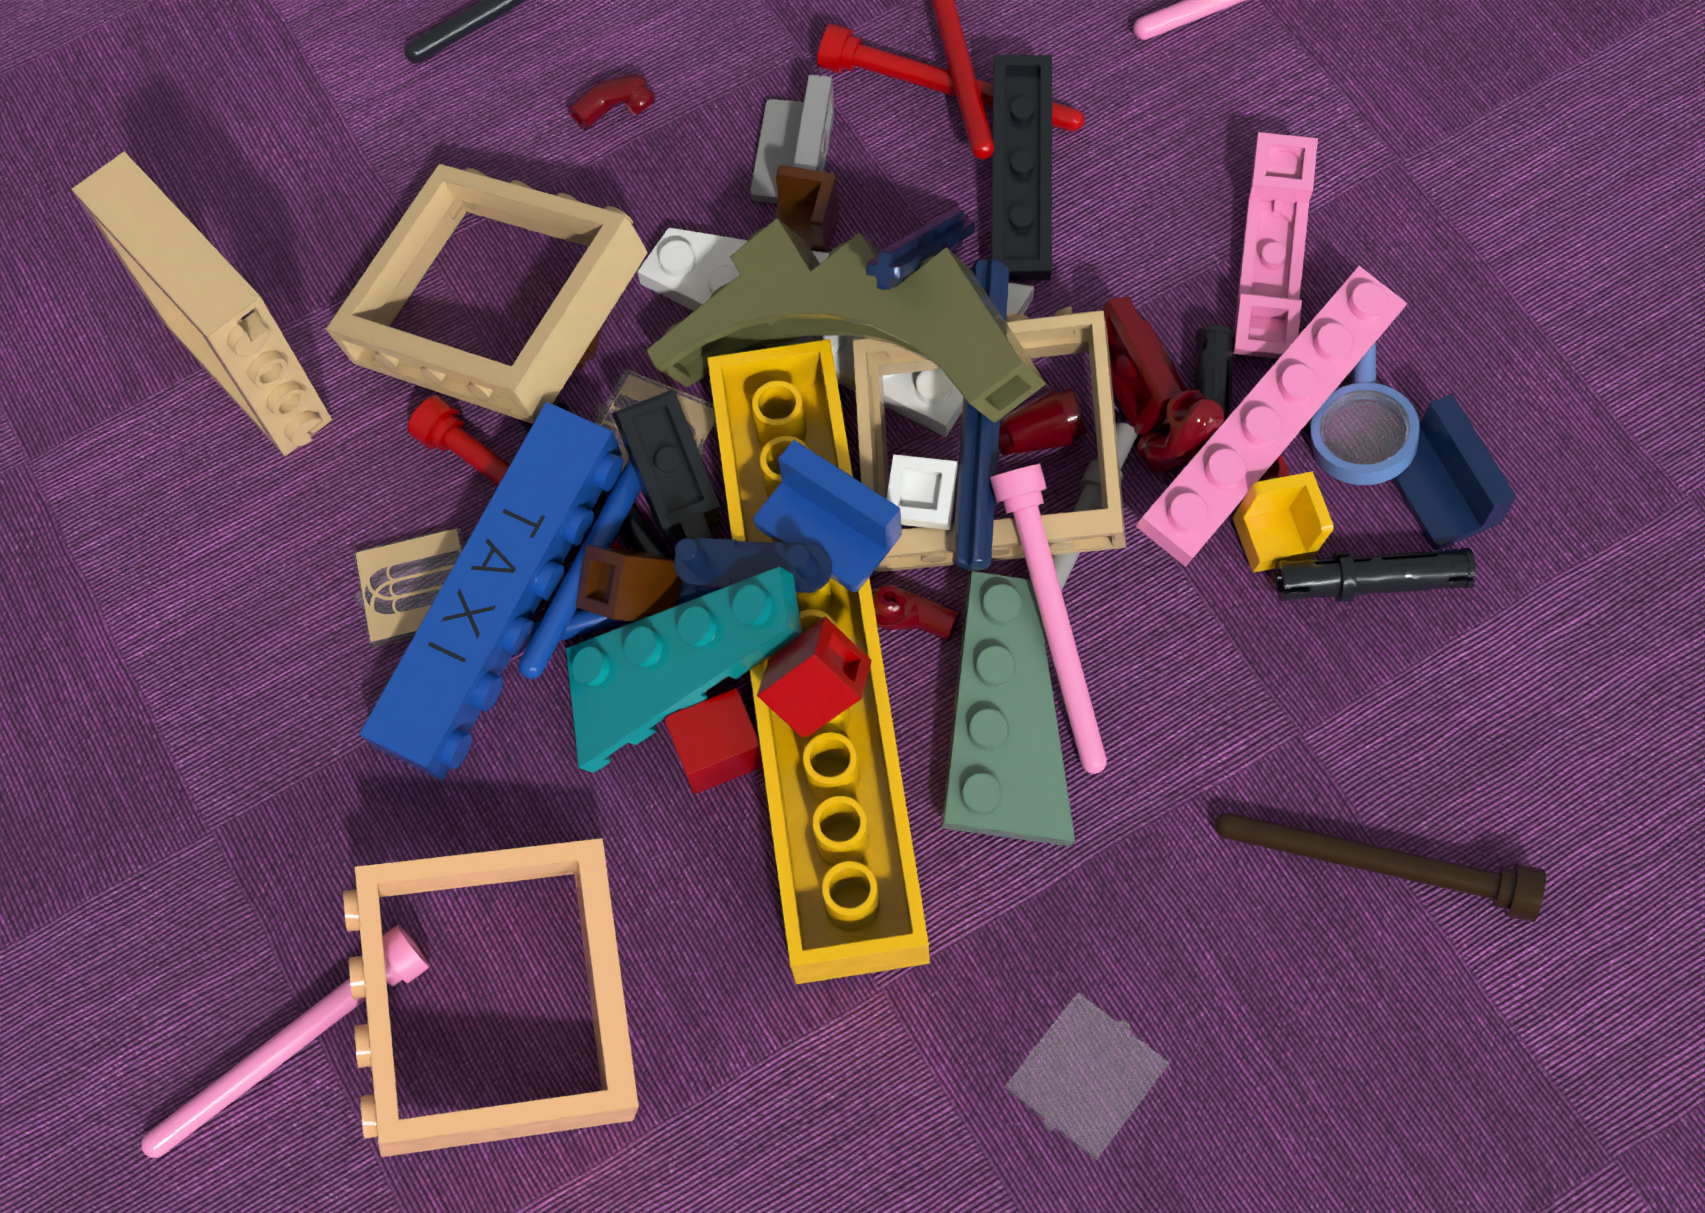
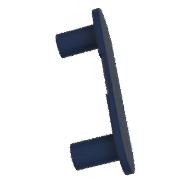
[674,538,833,593]

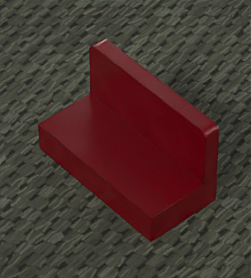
[1101,296,1187,435]

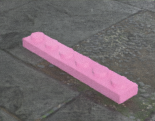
[1136,266,1408,567]

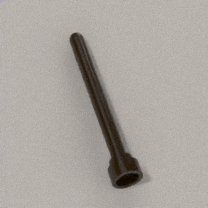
[1214,812,1546,923]

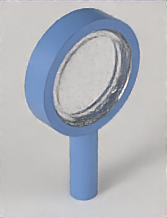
[1311,342,1420,485]

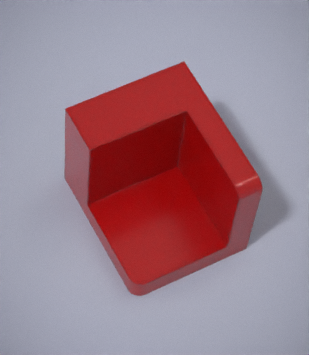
[757,616,872,737]
[665,688,763,794]

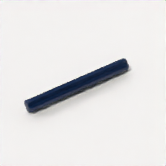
[865,209,975,290]
[952,259,1009,570]

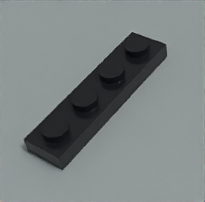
[991,55,1052,281]

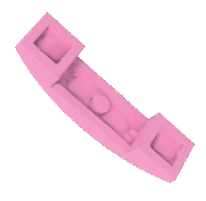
[1233,132,1318,359]

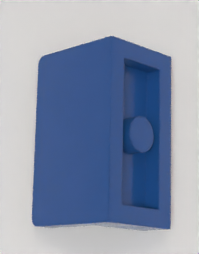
[753,440,902,592]

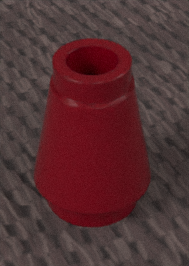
[999,387,1087,457]

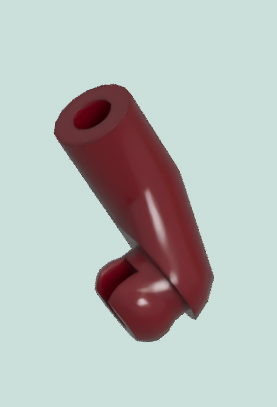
[568,73,655,130]
[872,585,961,640]

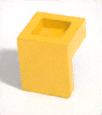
[1232,471,1333,573]

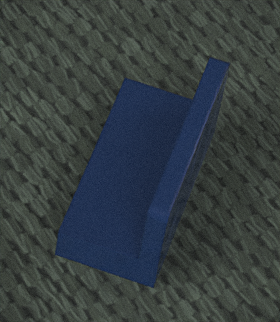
[1376,393,1517,550]

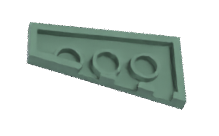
[940,571,1076,847]

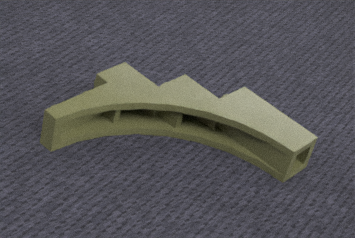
[646,218,1046,423]

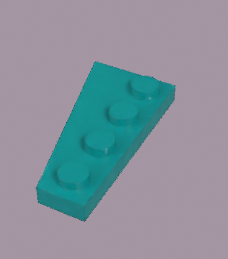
[566,567,802,773]

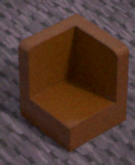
[773,165,839,253]
[575,545,682,622]

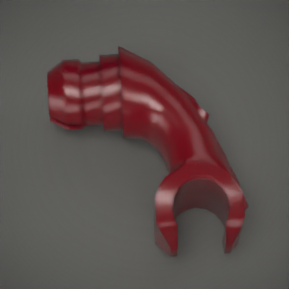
[1137,390,1224,474]

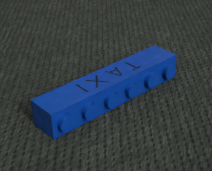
[359,402,623,782]

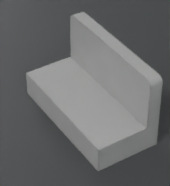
[750,75,835,204]

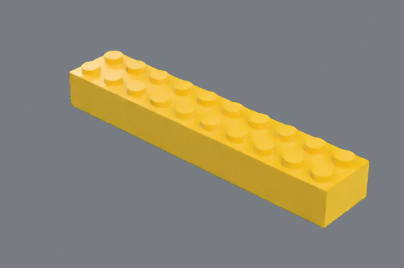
[707,339,930,984]

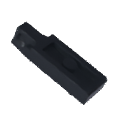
[612,389,721,544]

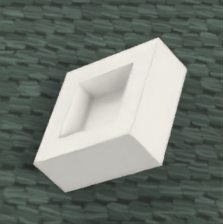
[886,454,959,530]

